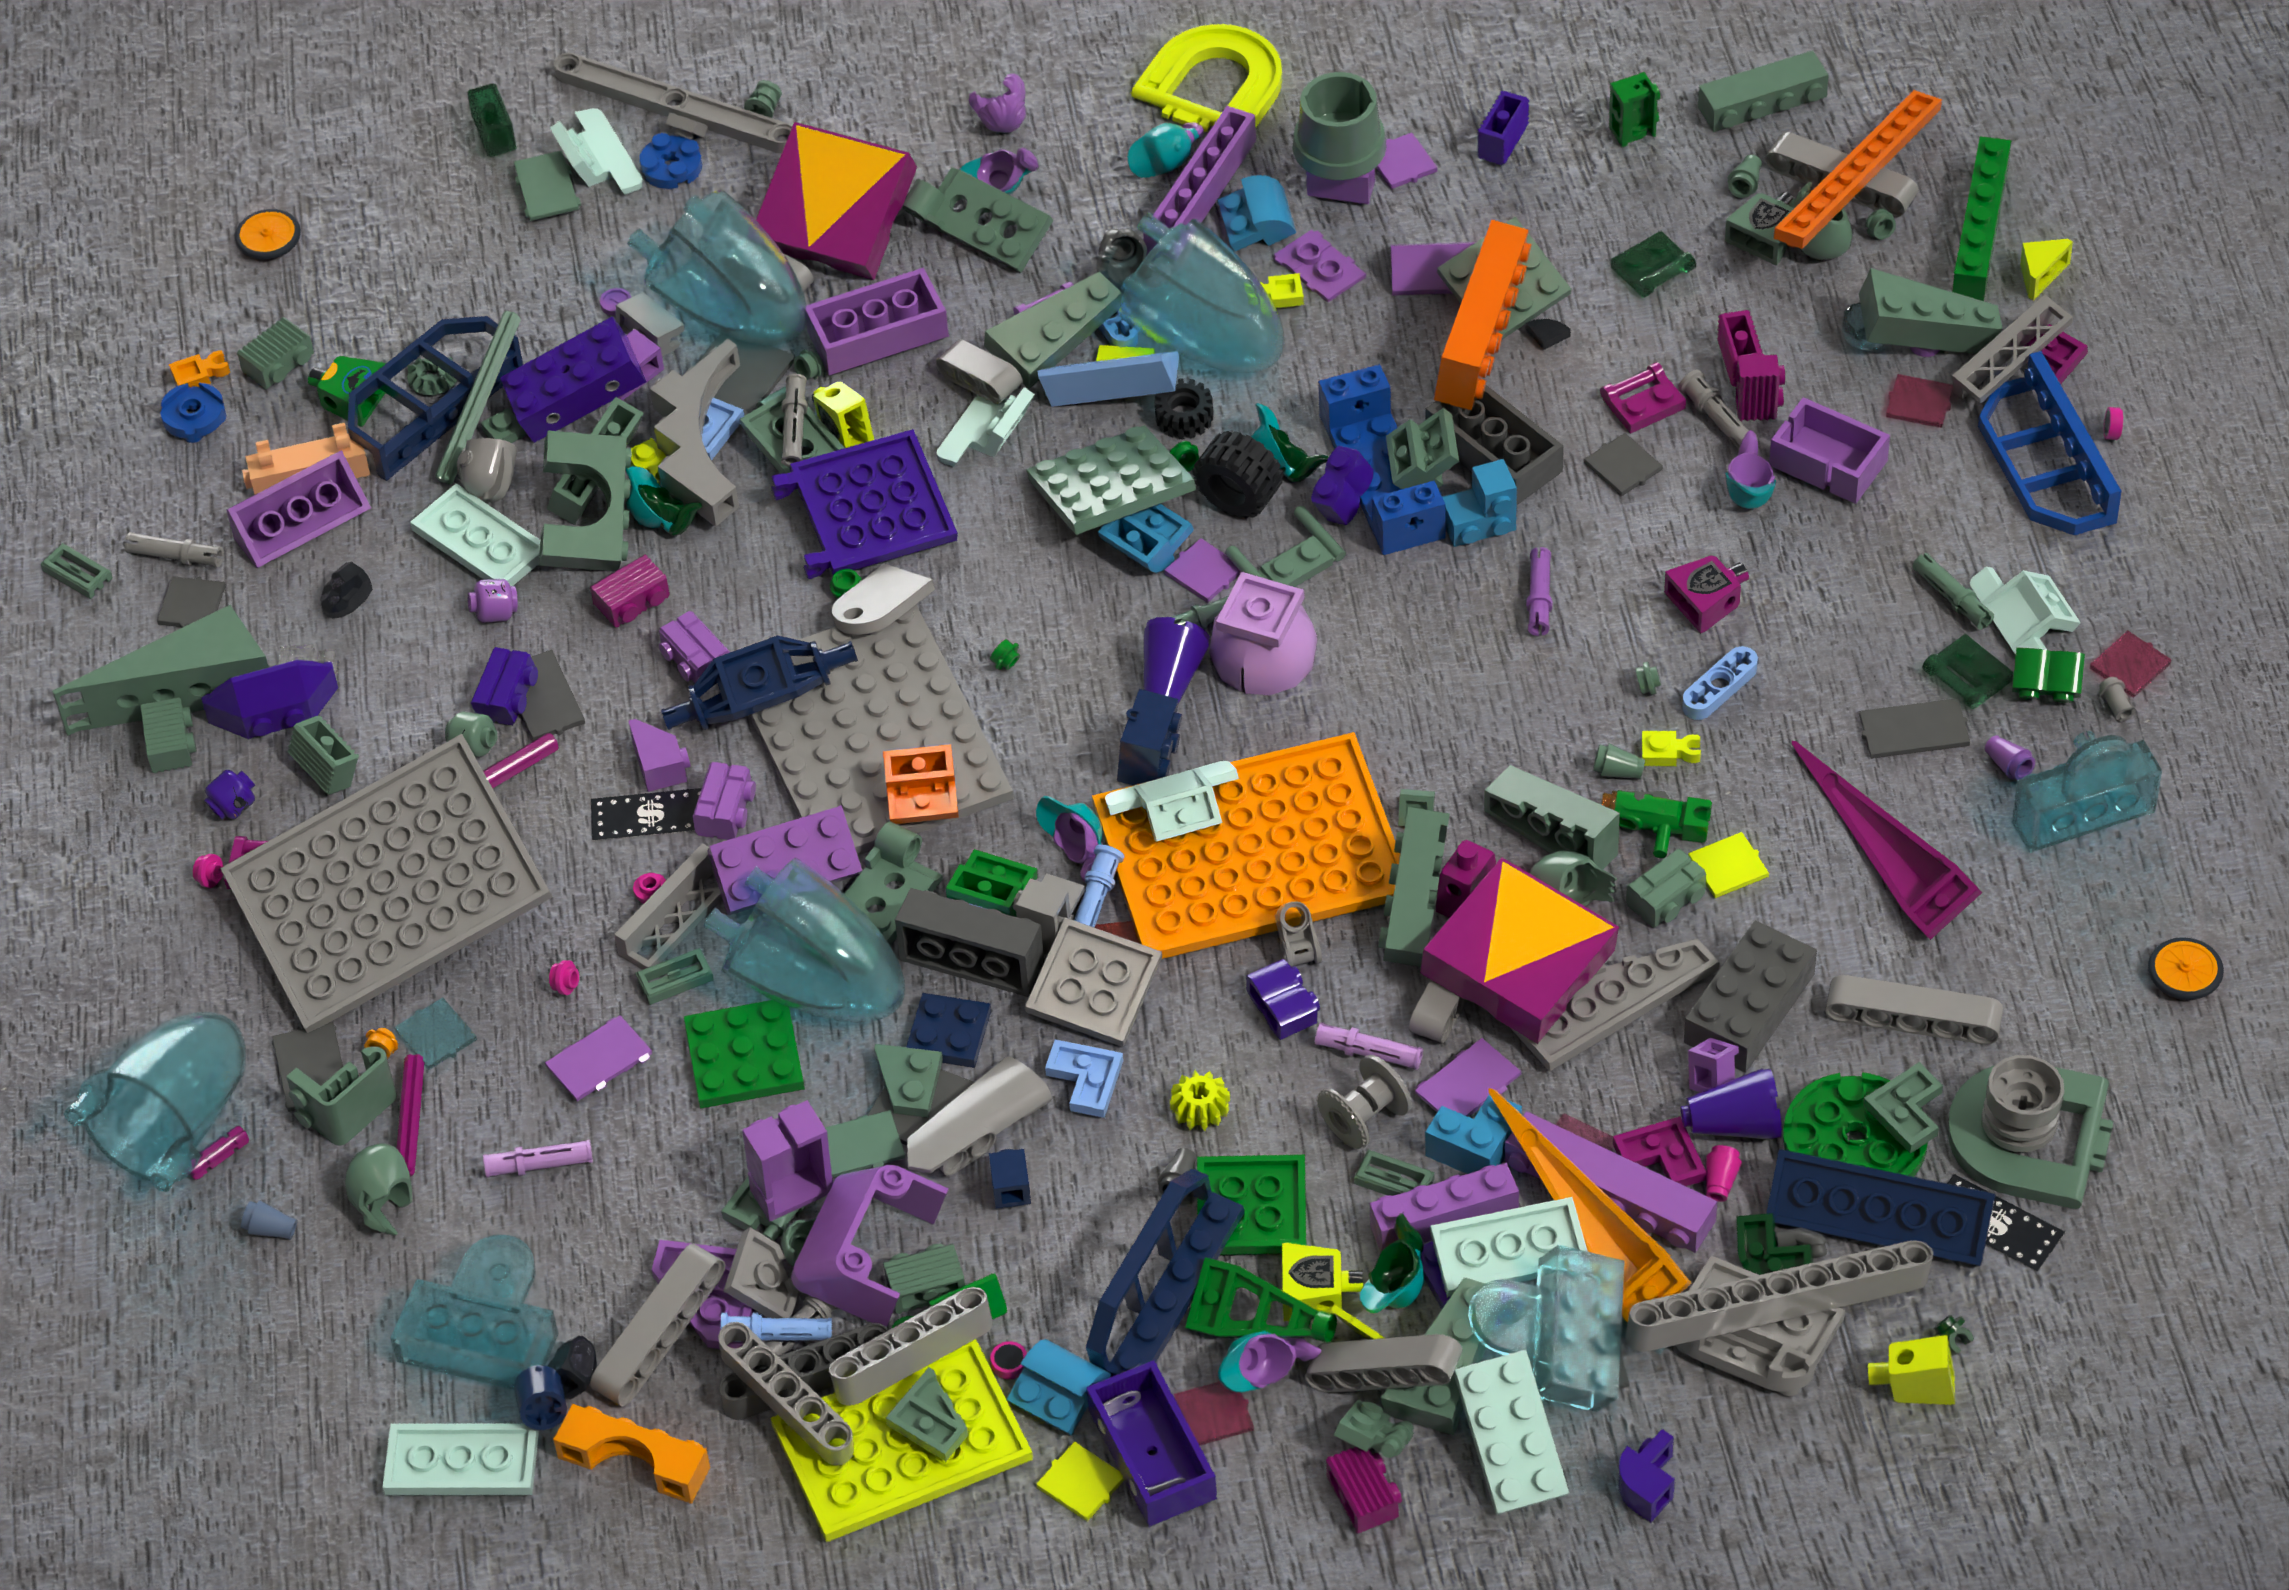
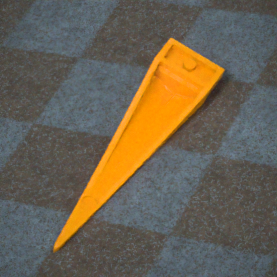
[1489,1088,1691,1323]

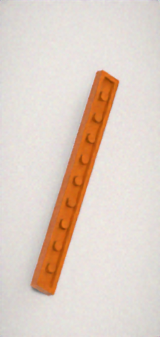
[1773,90,1942,249]

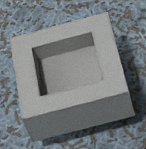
[666,112,708,140]

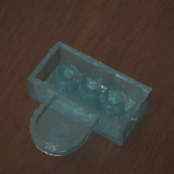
[2012,731,2162,853]
[390,1235,558,1390]
[1468,1245,1624,1412]

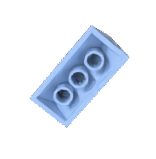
[1037,351,1179,407]

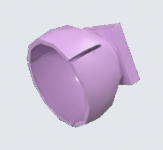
[1209,572,1317,695]

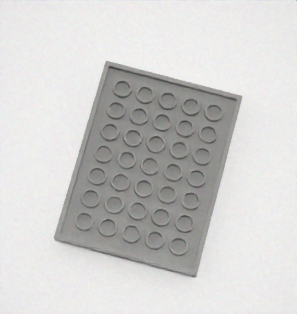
[750,605,1014,855]
[220,734,553,1033]

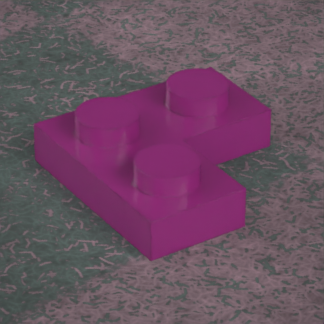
[1613,1116,1707,1186]

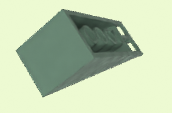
[52,605,269,736]

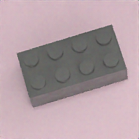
[1425,385,1564,505]
[895,888,1044,997]
[1684,920,1817,1073]

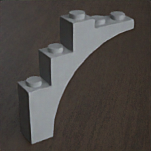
[650,339,740,527]

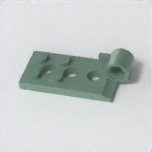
[902,167,1054,273]
[740,387,844,495]
[808,821,943,975]

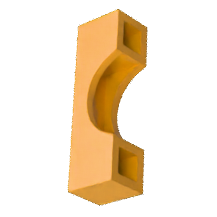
[553,1404,710,1504]

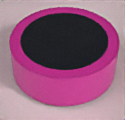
[2104,407,2123,440]
[990,1341,1027,1379]

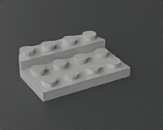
[1676,1256,1846,1396]

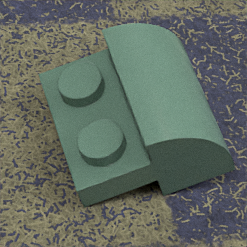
[1386,408,1459,489]

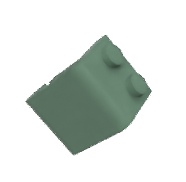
[286,1047,397,1146]

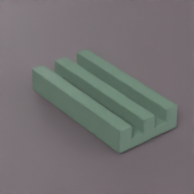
[41,543,113,599]
[636,948,714,1005]
[1354,1150,1435,1196]

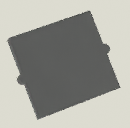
[1584,433,1663,496]
[157,577,226,628]

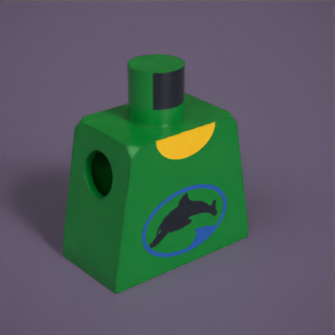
[308,356,386,427]

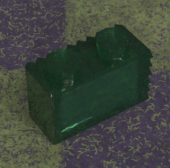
[467,83,517,157]

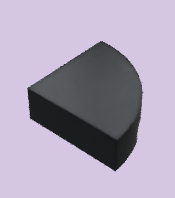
[1526,319,1571,350]

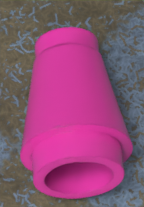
[1706,1145,1742,1202]

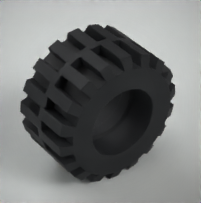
[1192,431,1283,518]

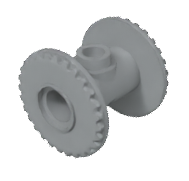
[1316,1055,1412,1149]

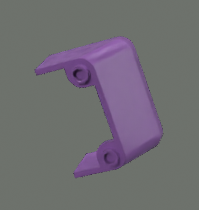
[791,1165,948,1327]

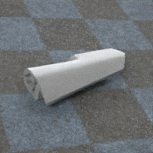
[907,1056,1052,1176]

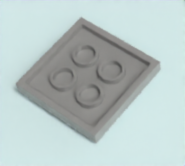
[1025,918,1162,1047]

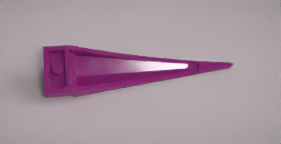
[1792,740,1982,940]

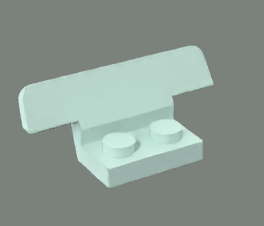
[550,108,642,194]
[937,388,1035,467]
[1970,566,2081,655]
[1105,761,1239,842]

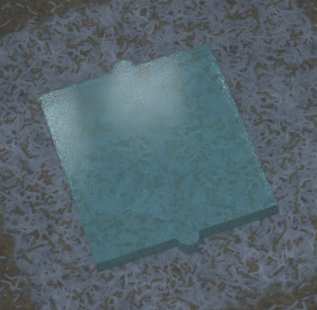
[395,997,477,1070]

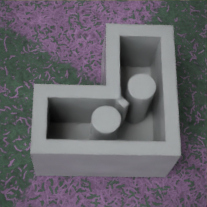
[1013,873,1085,955]

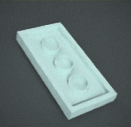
[410,483,540,586]
[1430,1197,1590,1297]
[1453,1350,1569,1515]
[383,1423,539,1495]

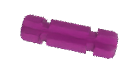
[185,1126,249,1180]

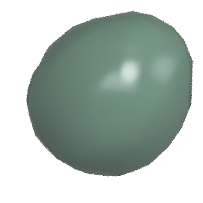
[1794,182,1852,260]
[1530,850,1617,906]
[345,1143,412,1236]

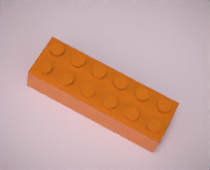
[1434,220,1532,410]

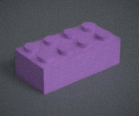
[804,268,949,375]
[707,805,862,916]

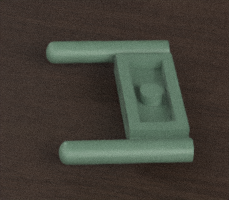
[1225,506,1346,587]

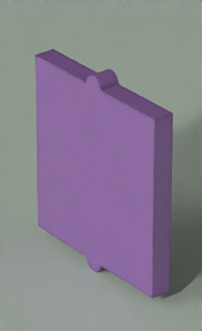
[1376,133,1437,189]
[1164,538,1241,603]

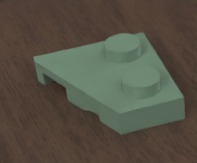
[874,1044,943,1118]
[886,1368,968,1462]

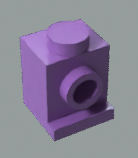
[1688,1038,1739,1092]

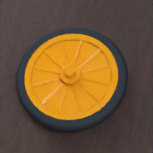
[235,209,301,260]
[2148,937,2224,1000]

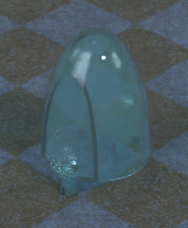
[627,190,807,346]
[1119,212,1284,373]
[703,858,906,1023]
[64,1012,246,1192]

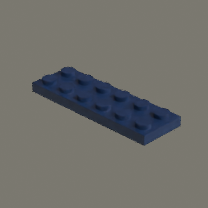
[1766,1149,1996,1266]

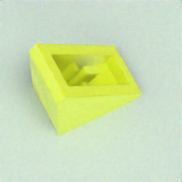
[2020,239,2073,301]

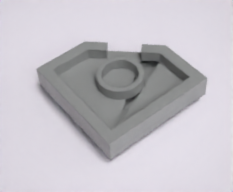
[724,1227,799,1318]

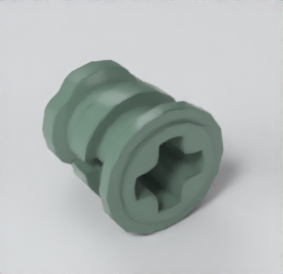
[744,80,782,118]

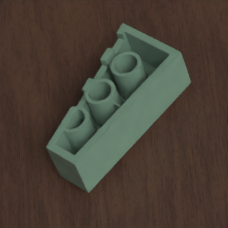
[1859,268,2002,354]
[984,271,1122,389]
[1484,765,1620,870]
[1378,807,1450,967]
[1381,1277,1501,1436]

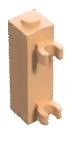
[242,423,370,495]

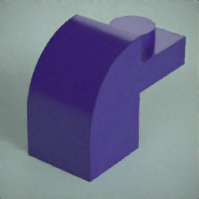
[1618,1429,1675,1523]

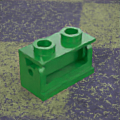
[1609,72,1660,147]

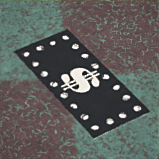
[591,788,702,841]
[1947,1174,2065,1272]

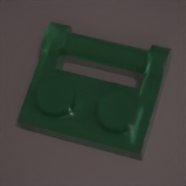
[1611,231,1697,298]
[1922,634,2014,709]

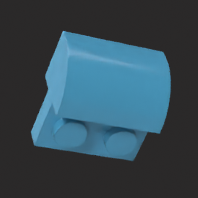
[1218,175,1297,252]
[1098,504,1194,573]
[1006,1339,1111,1436]

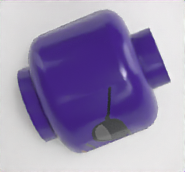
[204,770,255,820]

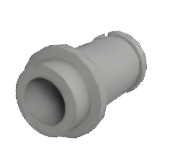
[2099,677,2136,722]

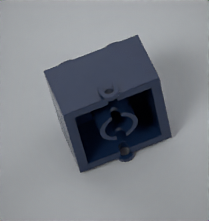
[1117,689,1182,785]

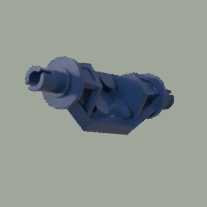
[661,635,858,730]

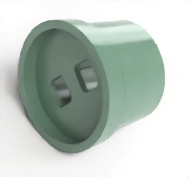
[1292,72,1387,180]

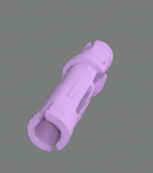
[1315,1022,1423,1070]
[483,1140,593,1178]

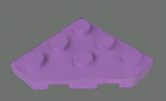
[652,1240,754,1349]

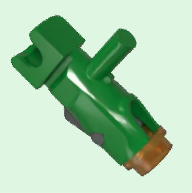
[1601,790,1712,859]

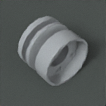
[1982,1055,2064,1152]

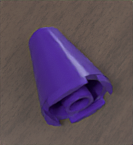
[1144,617,1210,704]
[1680,1068,1782,1140]

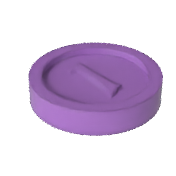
[600,288,631,316]

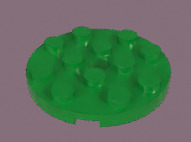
[1783,1072,1928,1176]

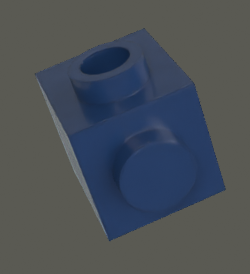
[989,1149,1031,1209]

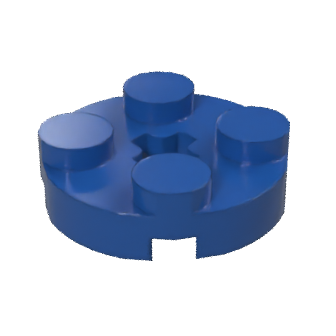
[639,133,702,189]
[160,383,227,443]

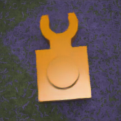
[169,351,230,387]

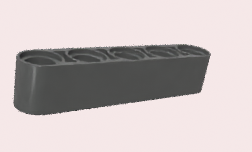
[719,1323,888,1420]

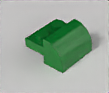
[946,849,1038,917]

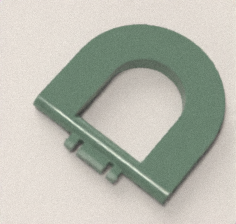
[1948,1066,2114,1209]

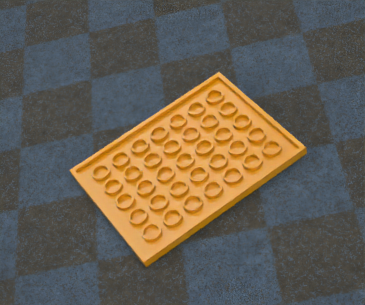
[1092,732,1400,959]

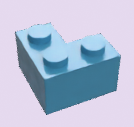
[1442,459,1517,547]
[1425,1094,1522,1174]

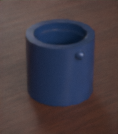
[514,1365,568,1430]

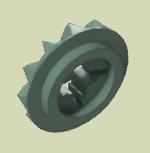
[407,357,457,395]

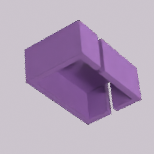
[1769,397,1890,504]
[742,1100,833,1222]

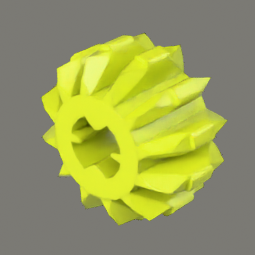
[1170,1070,1230,1131]

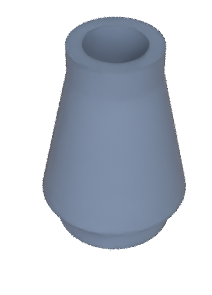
[241,1200,297,1240]

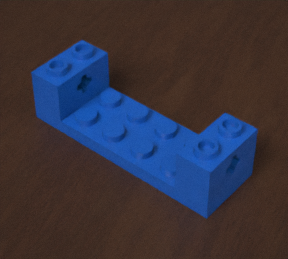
[1318,364,1446,555]

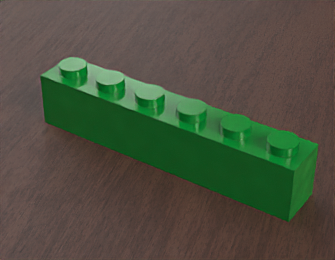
[1952,136,2011,301]

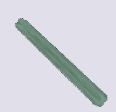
[435,311,521,485]

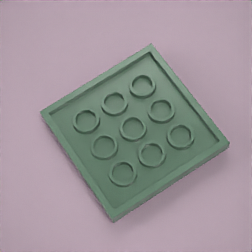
[1026,425,1196,535]

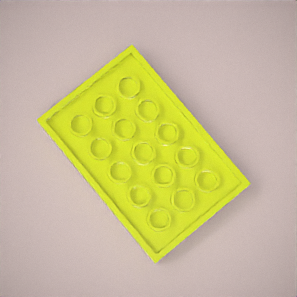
[771,1339,1033,1542]

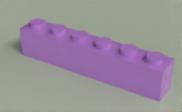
[1143,106,1256,266]
[1505,1111,1717,1253]

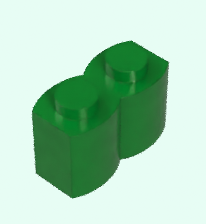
[2012,648,2085,703]

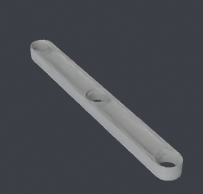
[553,53,792,154]

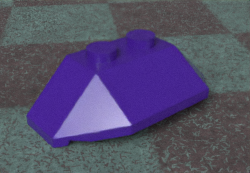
[201,660,338,739]

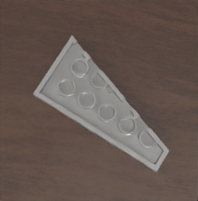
[1511,939,1719,1072]

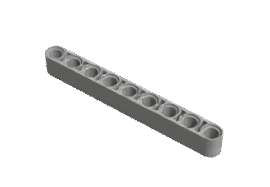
[1626,1241,1933,1352]

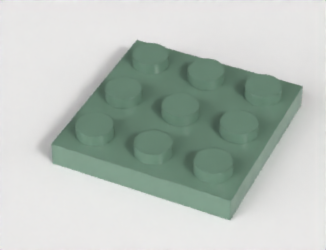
[1437,217,1572,339]

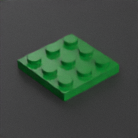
[684,997,805,1109]
[1197,1154,1306,1255]

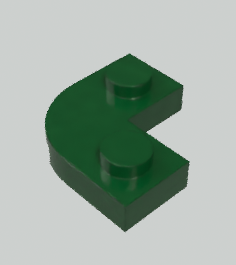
[1736,1213,1813,1275]

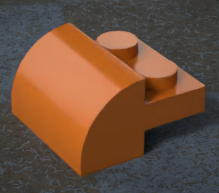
[883,744,959,824]

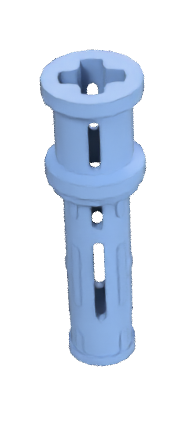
[1074,845,1125,927]
[721,1313,832,1342]

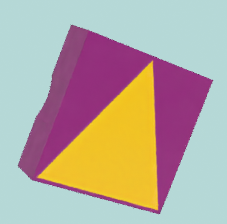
[750,122,917,280]
[1420,857,1619,1044]

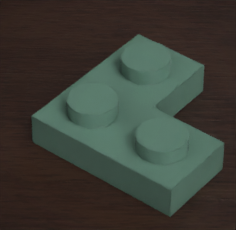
[1863,1062,1943,1154]

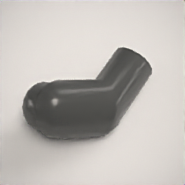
[1775,1228,1828,1258]

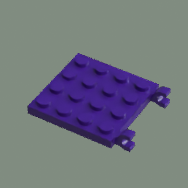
[771,429,958,579]

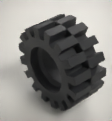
[1154,378,1213,439]

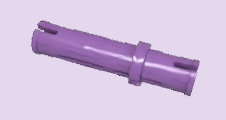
[1526,547,1553,636]

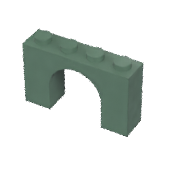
[539,430,632,571]

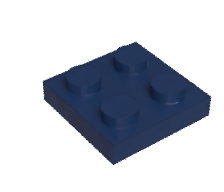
[906,993,991,1068]

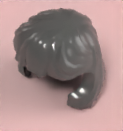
[1096,228,1155,289]

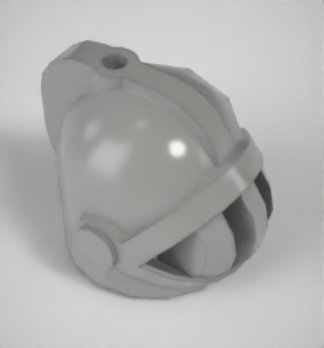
[457,438,518,502]

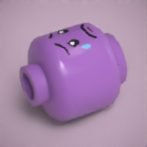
[468,579,518,623]

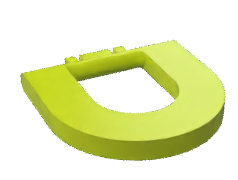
[1131,24,1282,132]

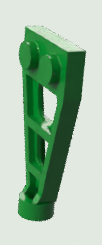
[1185,1257,1337,1343]

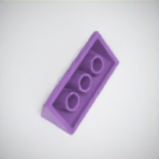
[1390,242,1476,295]
[226,450,371,568]

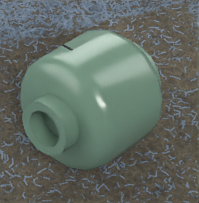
[445,711,497,757]

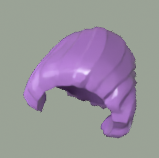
[969,73,1026,133]

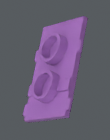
[1274,229,1366,302]
[545,1015,652,1101]
[1415,1038,1521,1116]

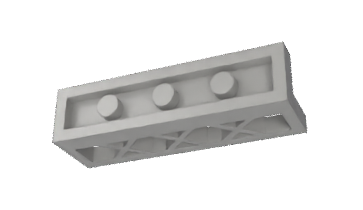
[1952,295,2073,404]
[614,843,722,970]

